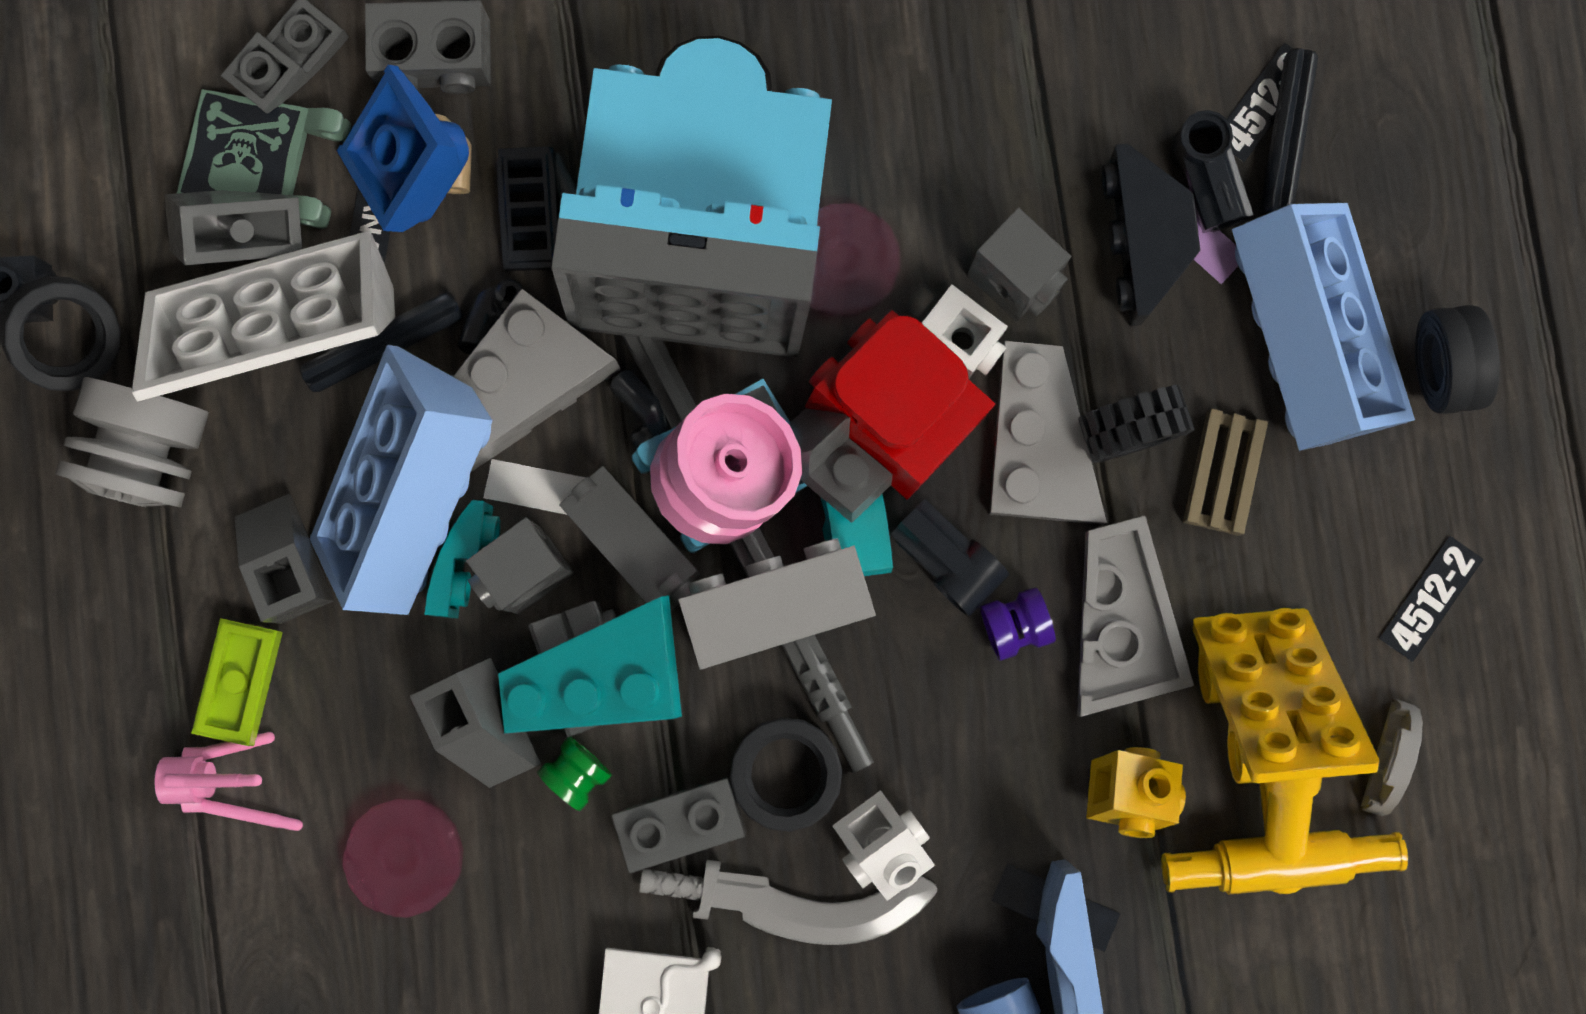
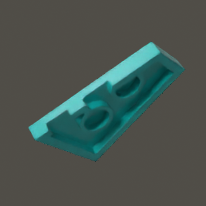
[498,595,682,734]

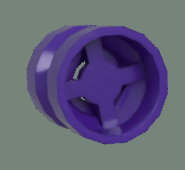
[980,587,1056,661]

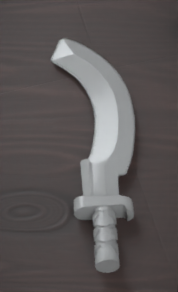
[640,860,937,945]

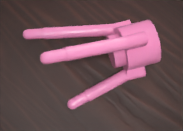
[155,732,303,831]

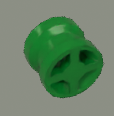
[537,737,612,811]

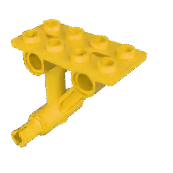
[1161,608,1408,895]

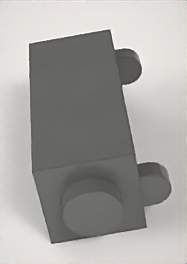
[559,466,700,612]

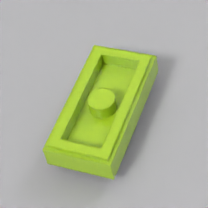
[191,618,283,746]

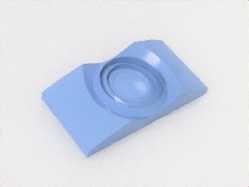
[1036,859,1103,1014]

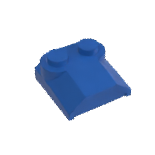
[337,64,469,232]

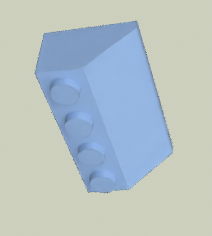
[1232,203,1415,451]
[310,345,493,615]

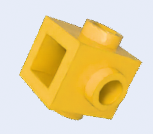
[1086,747,1186,838]

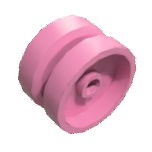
[650,394,802,544]

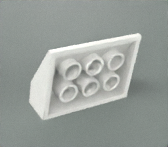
[132,230,395,402]

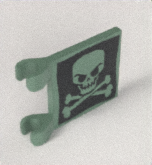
[177,89,351,229]

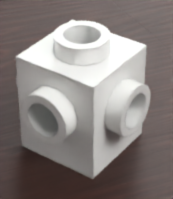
[833,790,935,901]

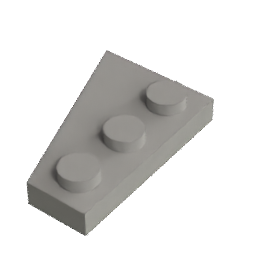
[989,341,1107,525]
[1077,516,1194,717]

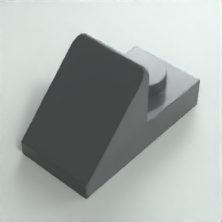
[789,408,893,523]

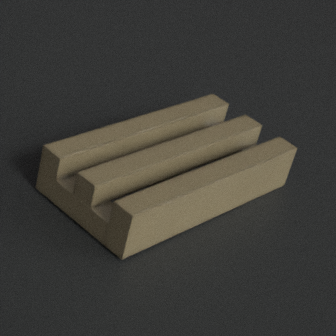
[1183,409,1268,536]

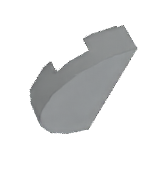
[1361,699,1423,817]

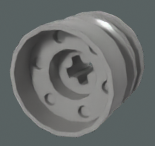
[55,377,209,508]

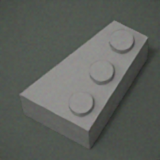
[454,289,622,472]
[679,538,876,670]

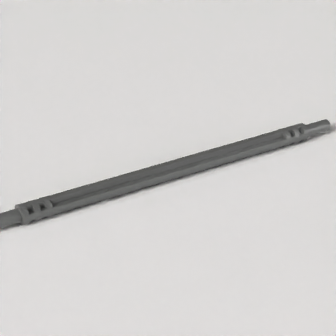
[556,152,874,773]

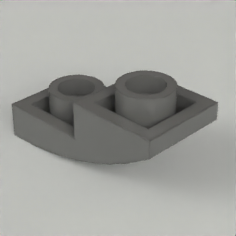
[221,0,349,114]

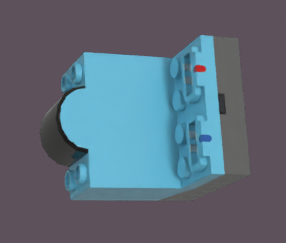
[552,36,832,358]

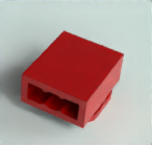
[805,310,995,500]

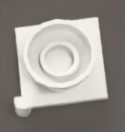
[599,947,721,1014]

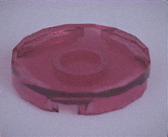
[810,204,900,317]
[343,798,464,918]

